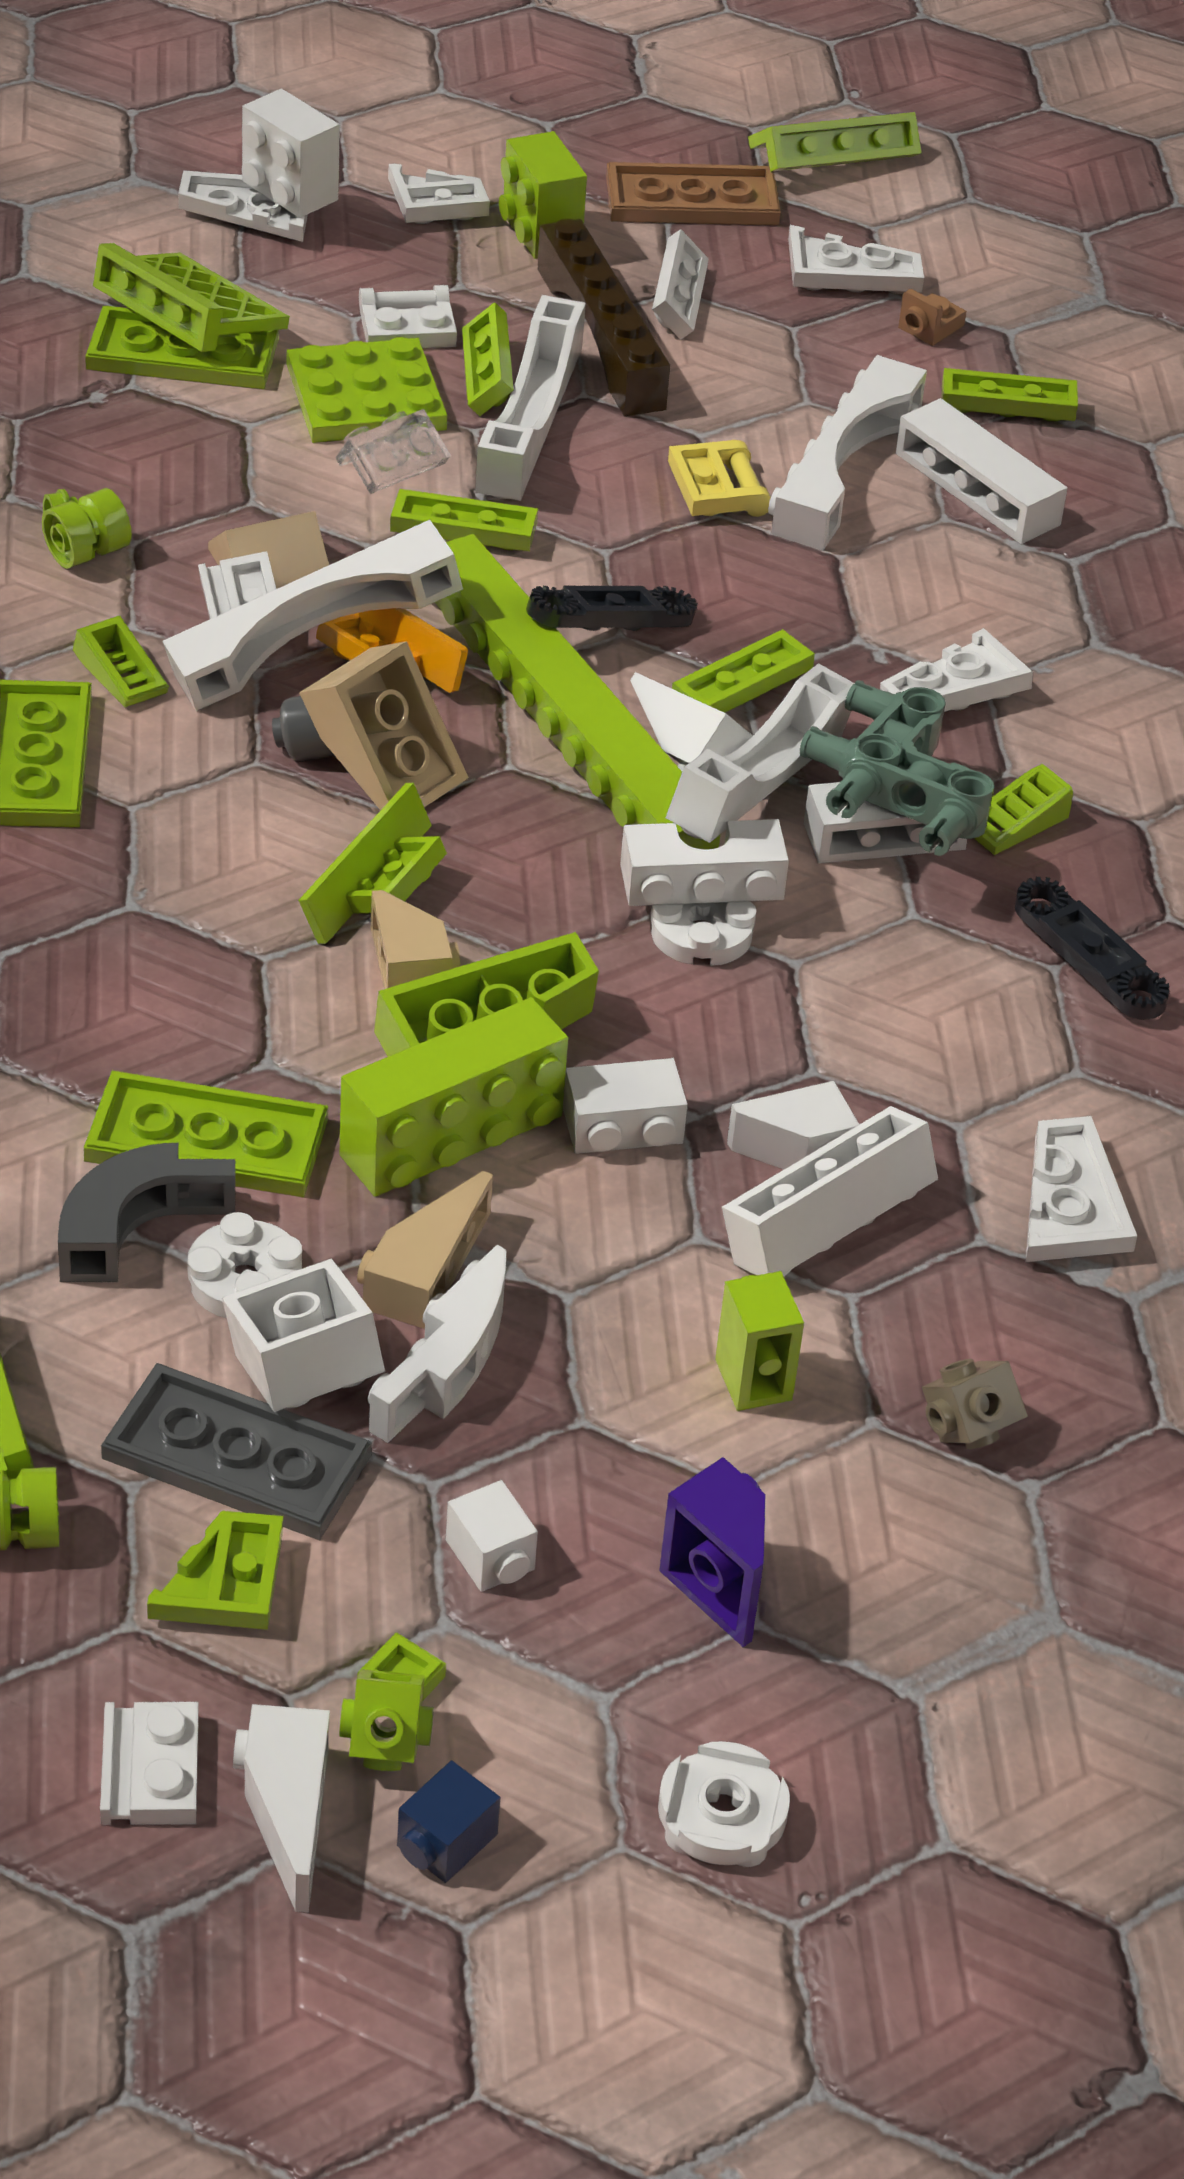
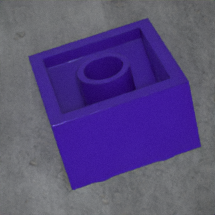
[659,1457,766,1647]

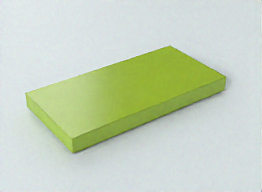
[85,305,279,389]
[0,680,92,827]
[84,1070,328,1198]

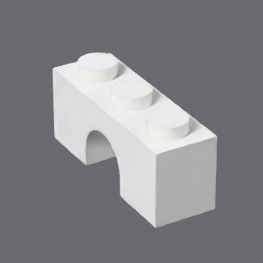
[620,819,789,906]

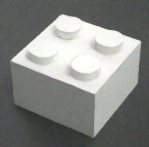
[242,88,340,218]
[222,1258,385,1412]

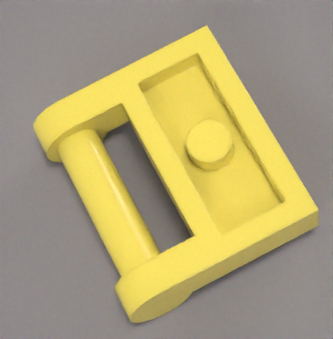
[668,440,771,517]

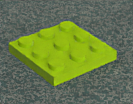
[286,337,447,443]

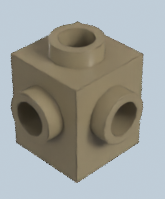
[922,1359,1028,1449]

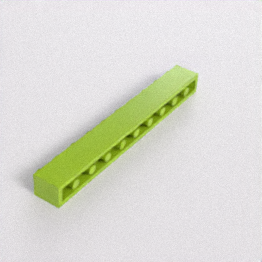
[434,534,720,850]

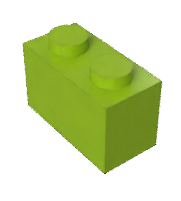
[715,1271,804,1411]

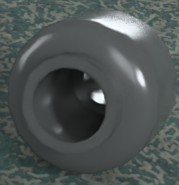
[272,696,335,762]

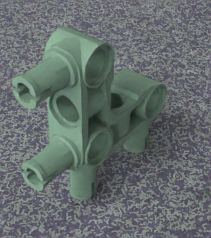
[799,680,994,856]

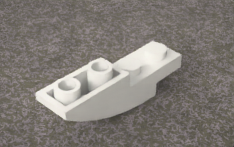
[368,1245,506,1443]

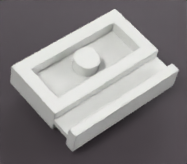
[198,551,276,619]
[100,1702,199,1825]

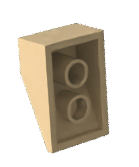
[299,641,469,810]

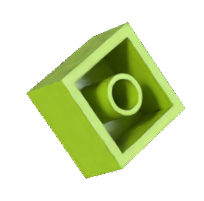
[499,131,587,259]

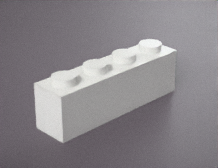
[896,398,1068,544]
[722,1106,938,1276]

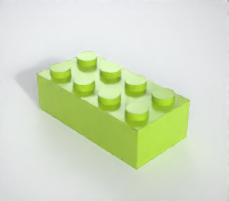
[339,997,568,1197]

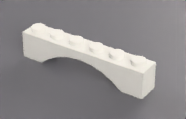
[475,295,586,501]
[768,355,927,551]
[162,520,463,711]
[665,663,855,843]

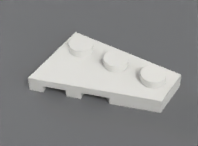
[178,170,308,242]
[788,225,924,294]
[1025,1116,1137,1262]

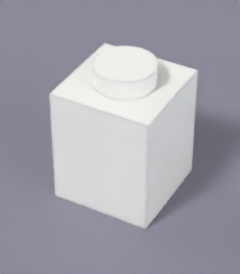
[446,1480,538,1592]

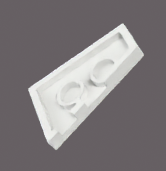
[880,628,1033,712]

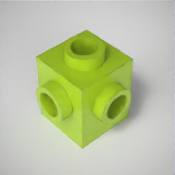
[339,1669,434,1771]

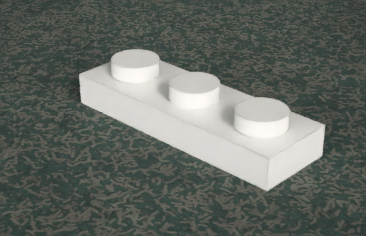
[652,229,709,340]

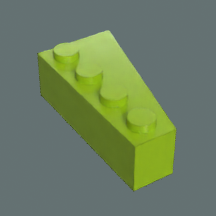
[374,932,599,1056]

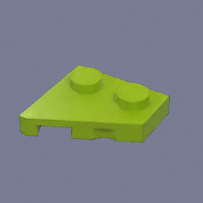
[147,1511,283,1630]

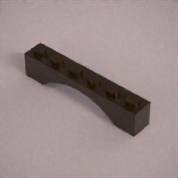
[537,219,670,417]

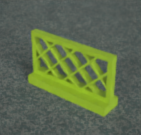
[93,243,290,352]

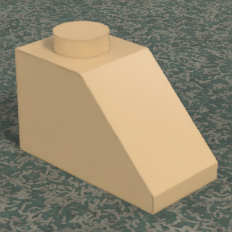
[371,890,460,989]

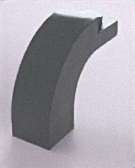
[58,1142,236,1282]

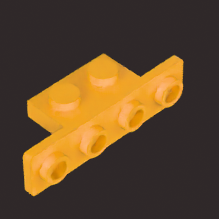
[316,608,468,693]

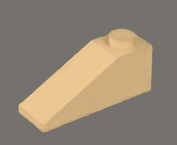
[357,1171,493,1329]

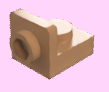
[898,289,967,346]

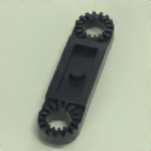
[526,585,698,631]
[1015,877,1170,1020]

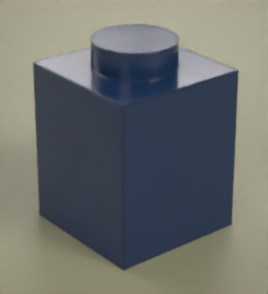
[397,1760,501,1883]

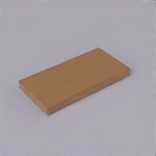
[606,162,781,225]

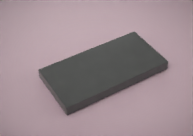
[101,1363,372,1541]

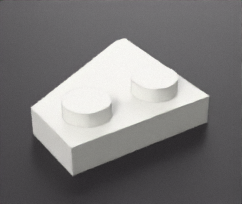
[388,163,490,224]

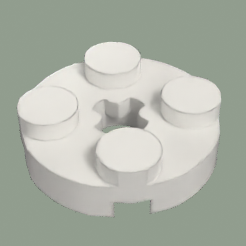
[650,901,757,966]
[188,1212,302,1318]
[658,1741,790,1867]

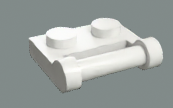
[359,285,457,348]

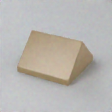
[208,511,329,589]

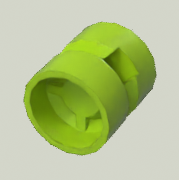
[42,488,132,569]
[0,1467,59,1550]

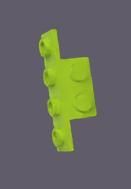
[298,783,447,944]

